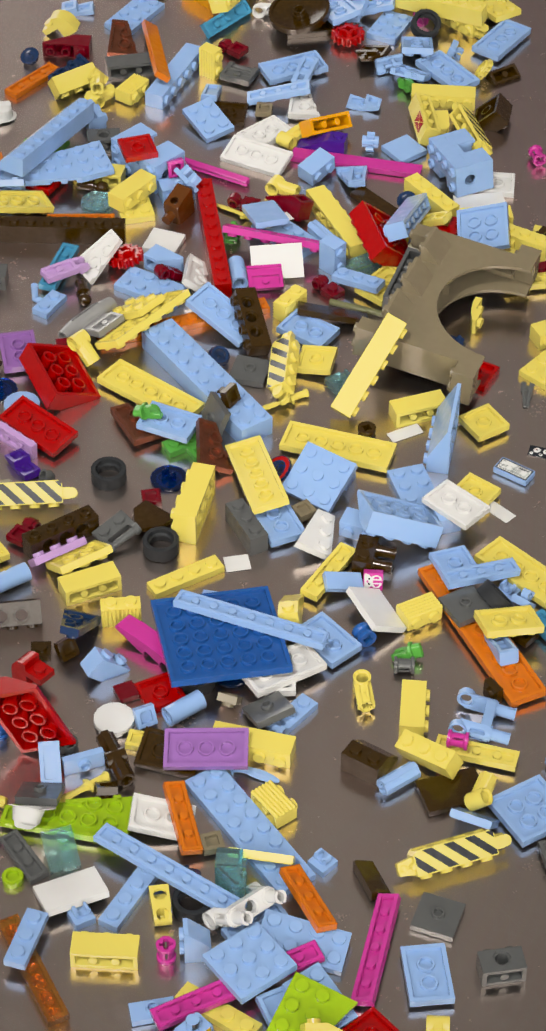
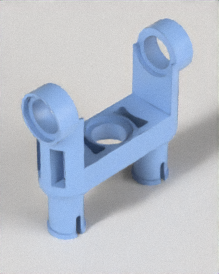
[448,687,517,746]

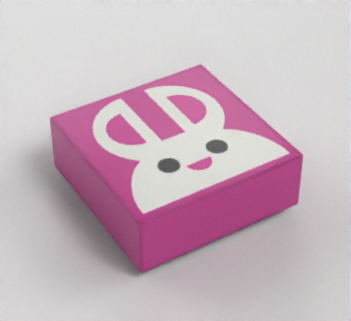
[363,569,383,591]

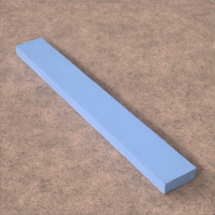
[173,589,330,650]
[93,822,247,909]

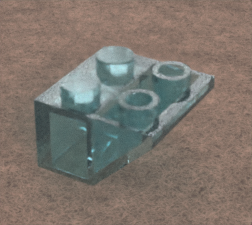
[215,847,247,898]

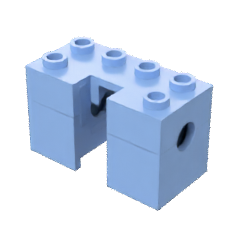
[111,122,185,194]
[427,128,494,198]

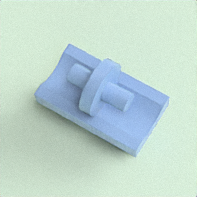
[374,53,403,75]
[173,164,202,193]

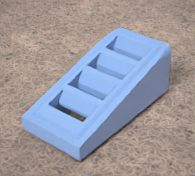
[484,635,519,666]

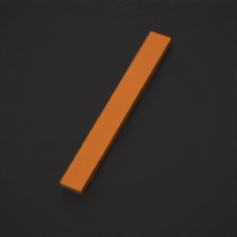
[141,19,171,83]

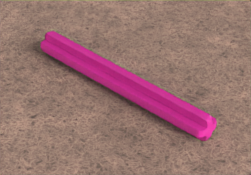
[185,157,250,187]

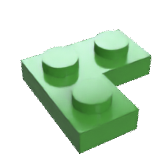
[161,432,197,462]

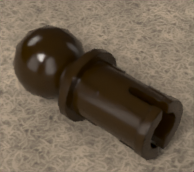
[76,180,109,194]
[75,278,92,307]

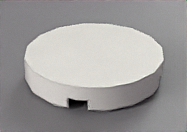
[94,702,135,738]

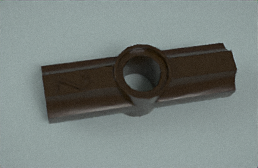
[96,730,135,787]

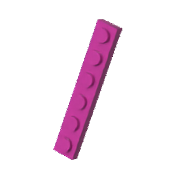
[222,223,320,252]
[351,893,401,1007]

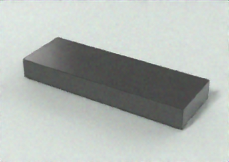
[0,828,50,886]

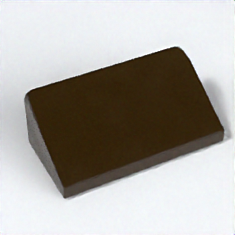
[485,63,521,87]
[353,860,391,902]

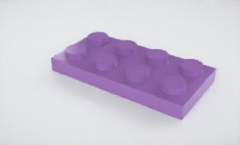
[163,728,249,770]

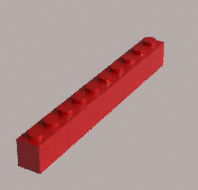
[195,178,232,299]

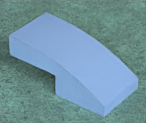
[61,0,95,16]
[346,94,382,111]

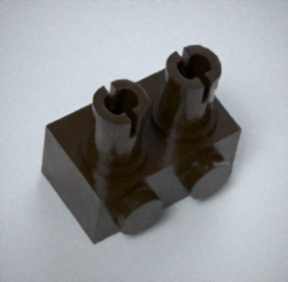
[352,534,397,579]

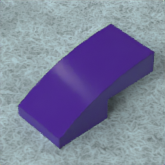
[5,448,41,482]

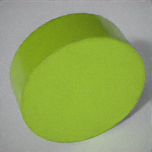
[2,867,24,889]

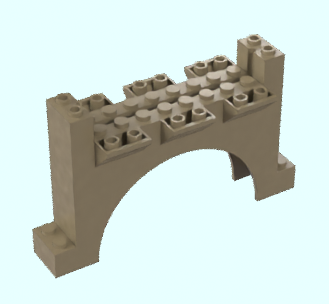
[351,223,542,406]

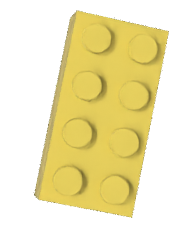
[170,462,216,545]

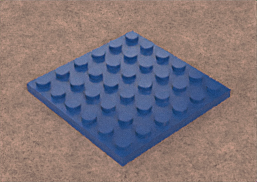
[150,586,293,688]

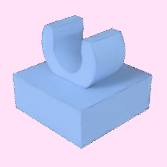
[446,39,464,61]
[498,579,521,603]
[510,587,536,609]
[132,702,158,730]
[307,848,338,878]
[66,902,96,931]

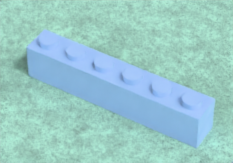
[145,42,200,110]
[383,193,431,242]

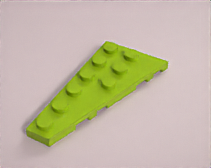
[0,793,140,843]
[266,972,358,1031]

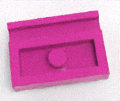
[246,264,284,291]

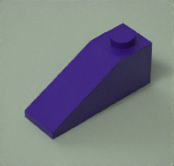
[297,131,348,154]

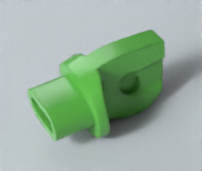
[397,77,414,93]
[223,221,241,244]
[133,402,163,420]
[391,641,424,661]

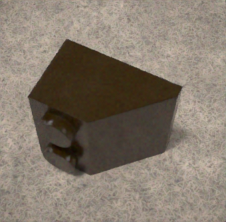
[475,93,513,132]
[341,739,398,787]

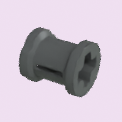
[394,656,415,674]

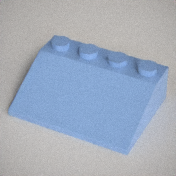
[423,383,461,474]
[357,489,444,549]

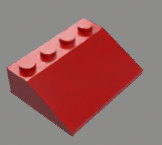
[349,200,409,266]
[19,343,101,410]
[0,676,76,753]

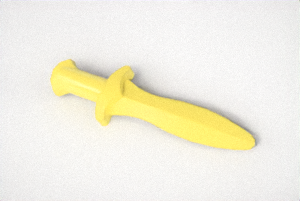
[216,203,249,220]
[262,388,310,410]
[59,771,111,803]

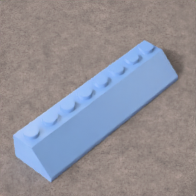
[0,98,94,177]

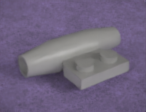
[58,297,125,339]

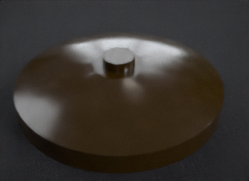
[269,0,331,35]

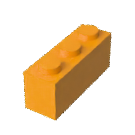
[299,111,353,138]

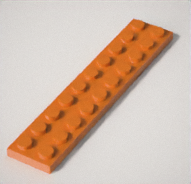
[418,564,546,707]

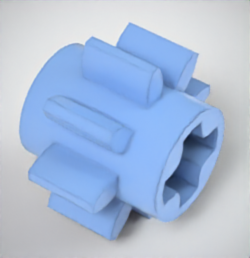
[362,131,379,152]

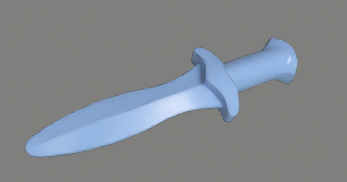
[230,766,280,783]

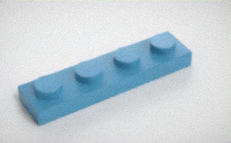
[200,0,252,39]
[38,242,79,292]

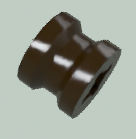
[358,421,376,439]

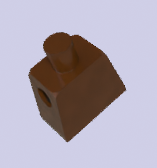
[162,183,195,225]

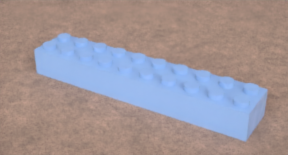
[142,318,273,442]

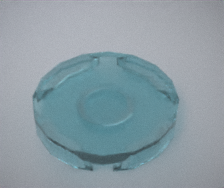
[81,191,113,214]

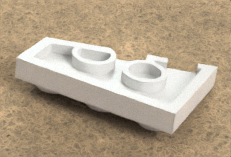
[288,94,320,120]
[80,229,123,285]
[181,253,211,292]
[293,509,335,560]

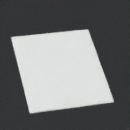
[223,554,251,572]

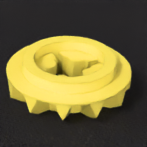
[474,59,493,80]

